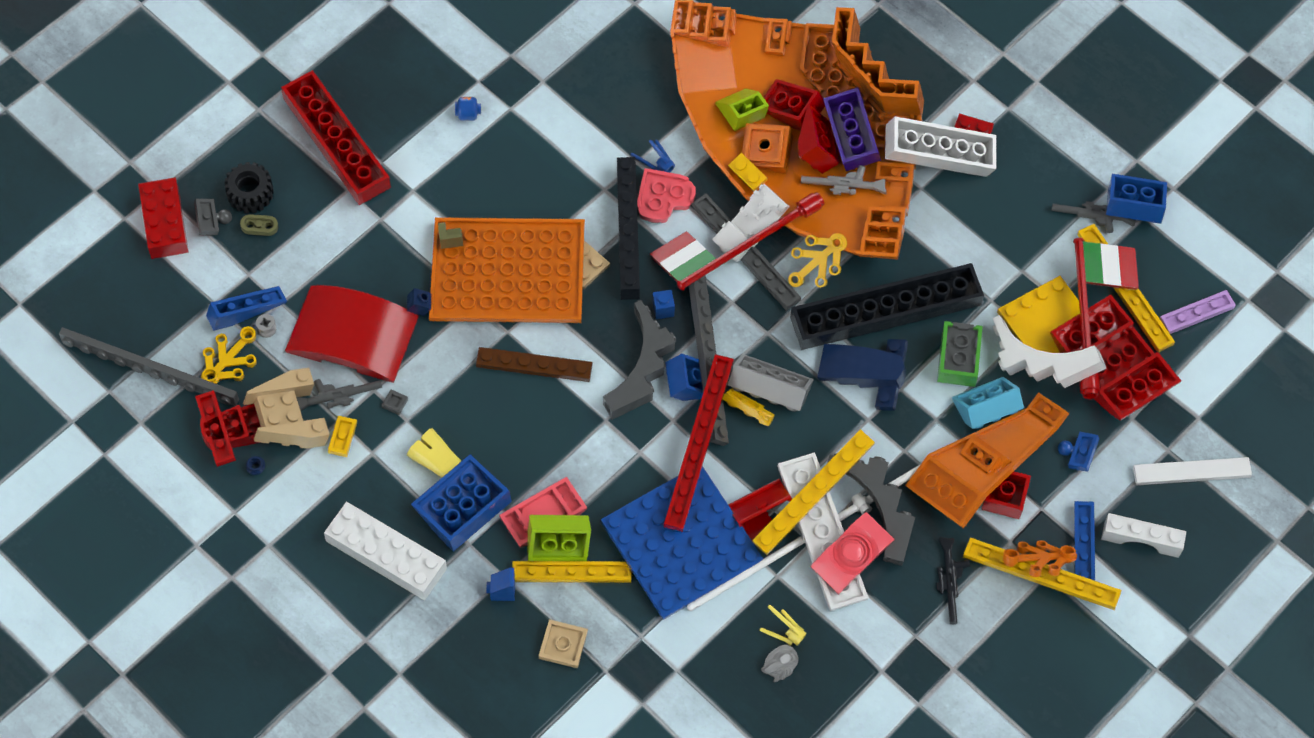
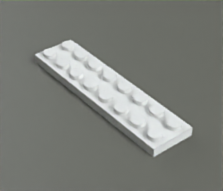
[777,452,869,611]

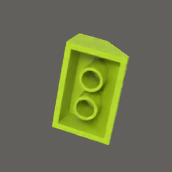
[528,515,591,561]

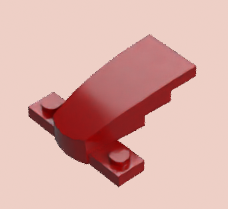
[195,390,261,467]

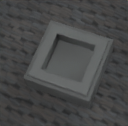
[382,389,408,415]

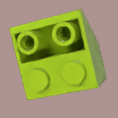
[715,89,769,131]

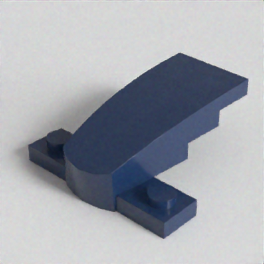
[817,339,908,411]

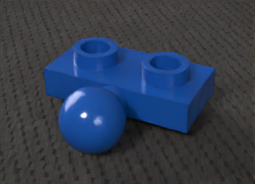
[1058,432,1099,472]

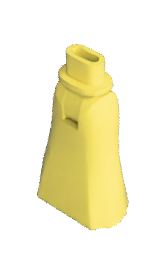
[407,428,461,478]

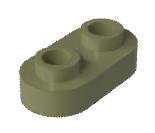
[240,214,278,236]

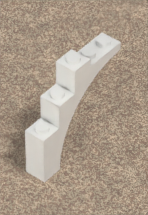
[993,315,1106,388]

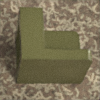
[438,222,464,249]

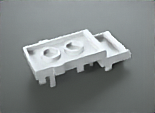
[712,184,790,262]

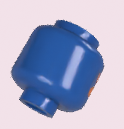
[455,97,481,121]

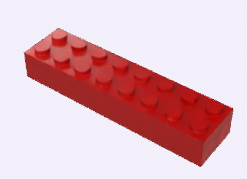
[281,70,391,205]

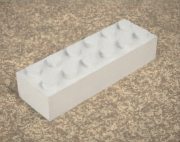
[885,116,996,177]
[324,502,447,601]

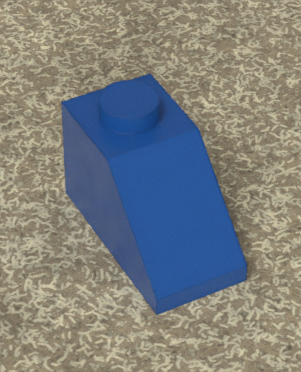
[486,568,515,601]

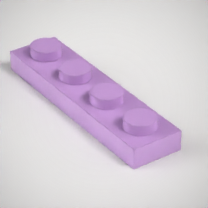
[1159,290,1236,334]

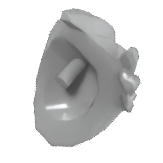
[761,644,798,682]

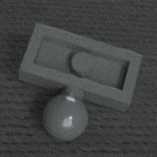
[194,199,232,235]

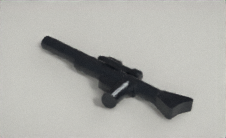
[936,537,970,625]

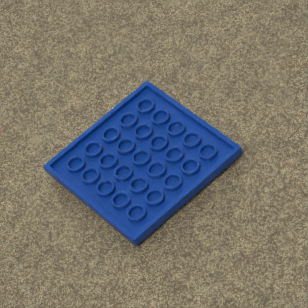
[600,466,763,620]

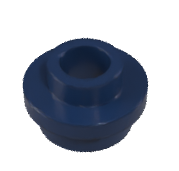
[246,456,266,475]

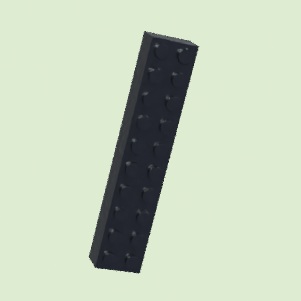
[790,263,984,350]

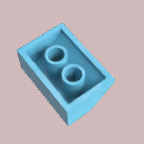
[952,377,1024,429]

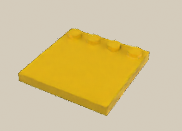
[997,276,1080,353]

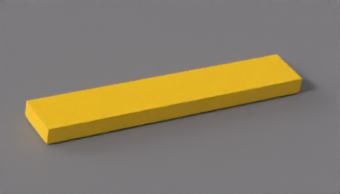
[512,561,631,583]

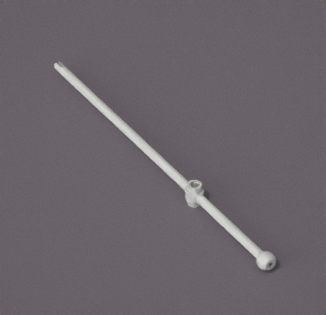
[687,464,921,611]

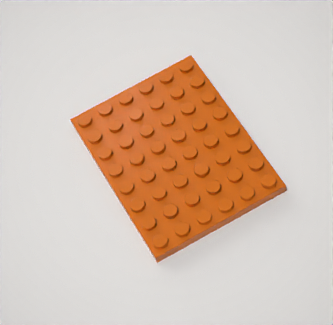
[429,217,585,323]

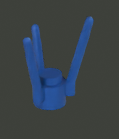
[630,140,675,173]

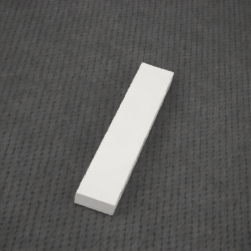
[1133,457,1252,485]

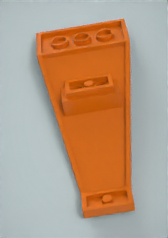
[905,392,1069,528]

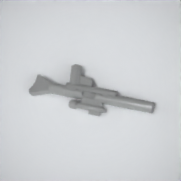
[801,165,886,195]

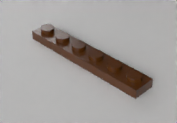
[476,347,593,382]

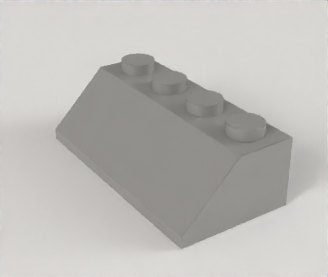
[728,354,814,411]

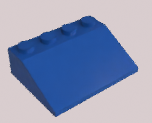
[411,455,512,552]

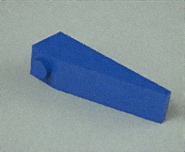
[206,286,287,331]

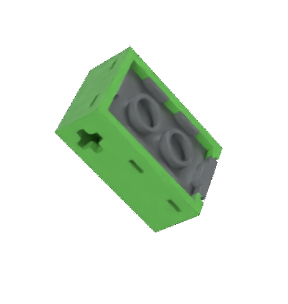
[937,321,983,387]

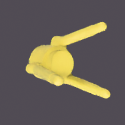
[760,605,807,646]

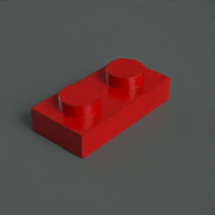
[955,113,994,134]

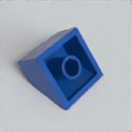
[665,354,703,401]

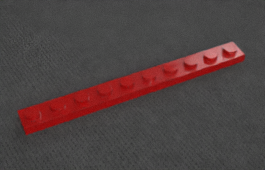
[664,354,734,532]

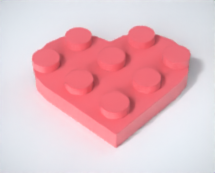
[637,168,696,223]

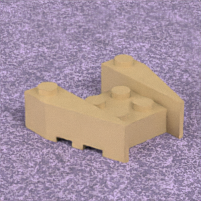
[243,368,330,449]

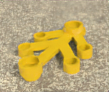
[788,233,847,288]
[201,326,257,384]

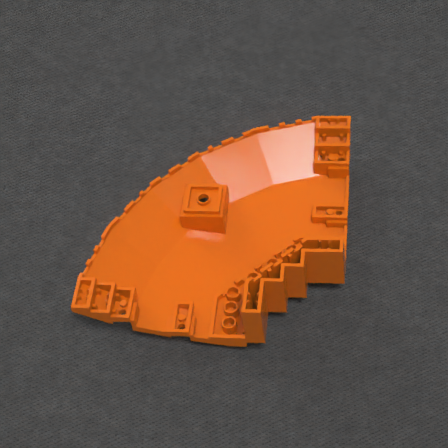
[670,0,924,260]

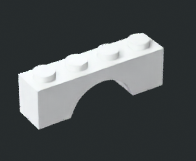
[1101,513,1186,558]

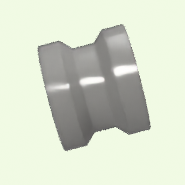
[256,314,276,338]

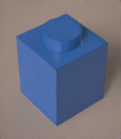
[652,290,675,319]

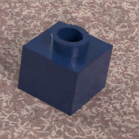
[407,288,431,316]

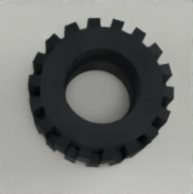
[224,162,274,214]

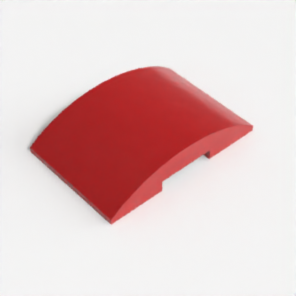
[285,285,419,383]
[1050,295,1181,421]

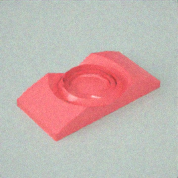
[499,477,587,548]
[810,512,895,595]

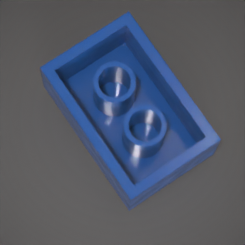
[1106,174,1167,224]

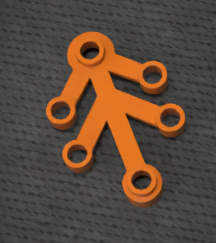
[1003,540,1077,577]

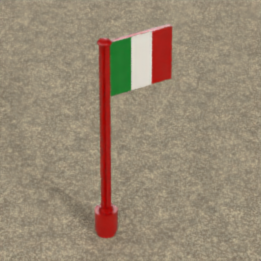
[650,192,825,291]
[1073,238,1139,399]

